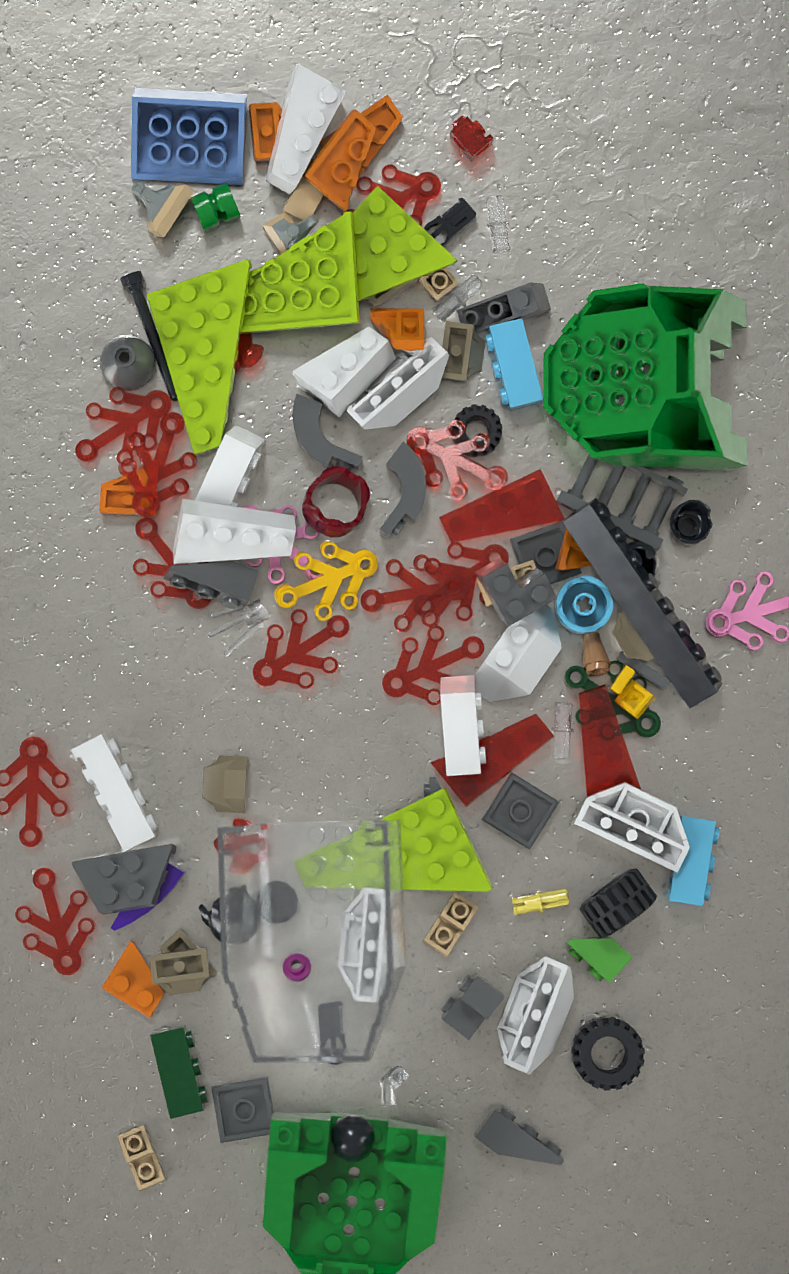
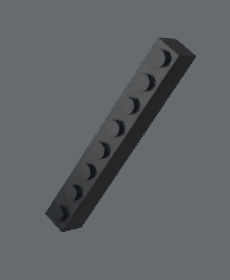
[563,498,723,709]

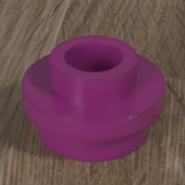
[282,953,311,982]

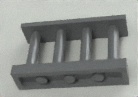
[556,447,688,552]

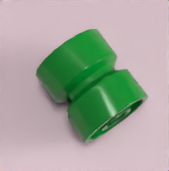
[190,182,240,231]

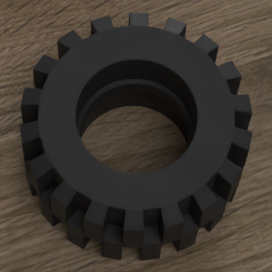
[579,868,657,938]
[571,1016,645,1091]

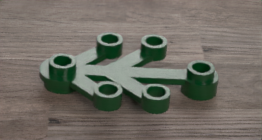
[564,661,661,740]

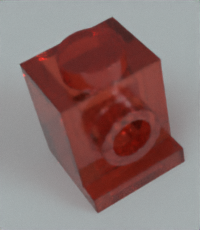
[450,115,494,162]

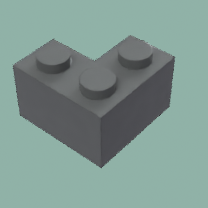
[475,558,558,627]
[441,972,505,1040]

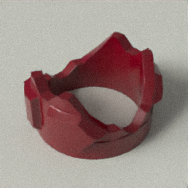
[302,466,370,537]

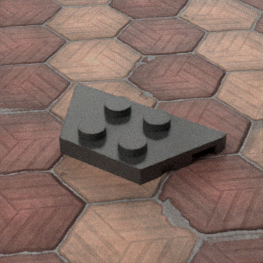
[72,844,176,915]

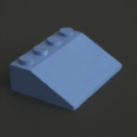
[131,88,247,185]

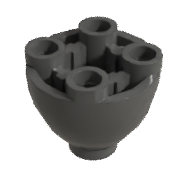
[100,335,156,391]

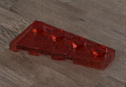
[439,469,565,543]
[579,684,641,797]
[431,714,554,808]

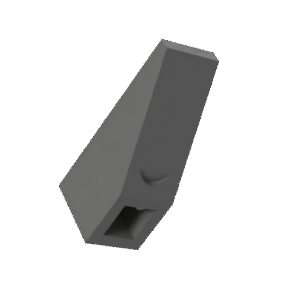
[457,282,551,334]
[163,561,259,609]
[474,1107,564,1165]

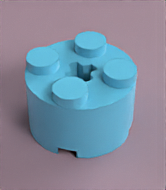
[554,576,613,634]

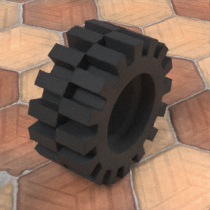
[451,404,503,457]

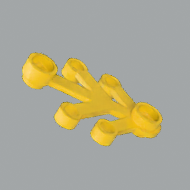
[274,540,378,621]

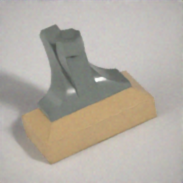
[132,180,194,237]
[262,211,318,254]

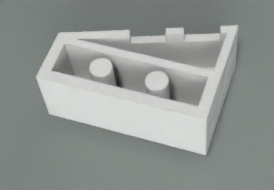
[292,327,396,417]
[195,425,266,507]
[440,675,486,776]

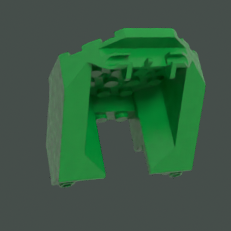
[543,283,747,470]
[262,1112,447,1274]

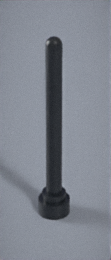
[120,271,178,401]

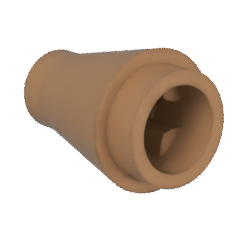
[583,632,611,676]

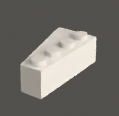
[265,63,346,195]
[173,499,296,564]
[71,734,159,852]

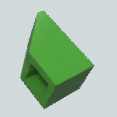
[566,937,632,983]

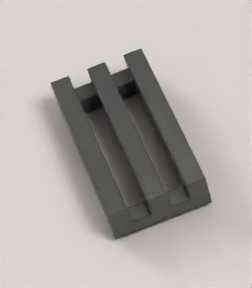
[617,651,671,690]

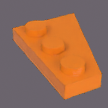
[319,94,403,178]
[302,109,376,212]

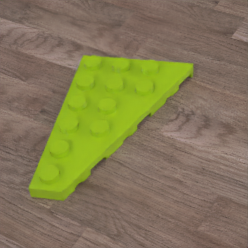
[285,186,458,331]
[240,212,360,334]
[147,259,252,455]
[294,788,494,892]

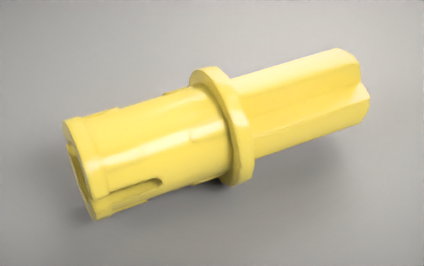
[512,889,569,916]

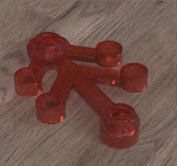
[341,164,441,227]
[75,387,171,467]
[118,412,198,517]
[407,420,508,500]
[133,517,212,609]
[414,542,509,622]
[361,554,469,632]
[253,609,350,689]
[382,625,484,705]
[0,737,70,847]
[15,867,96,975]

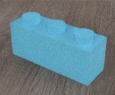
[485,318,543,411]
[666,816,719,906]

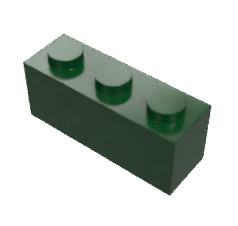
[150,1025,209,1119]

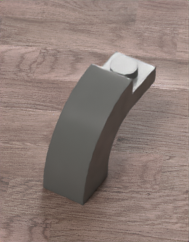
[292,394,363,472]
[379,441,426,538]

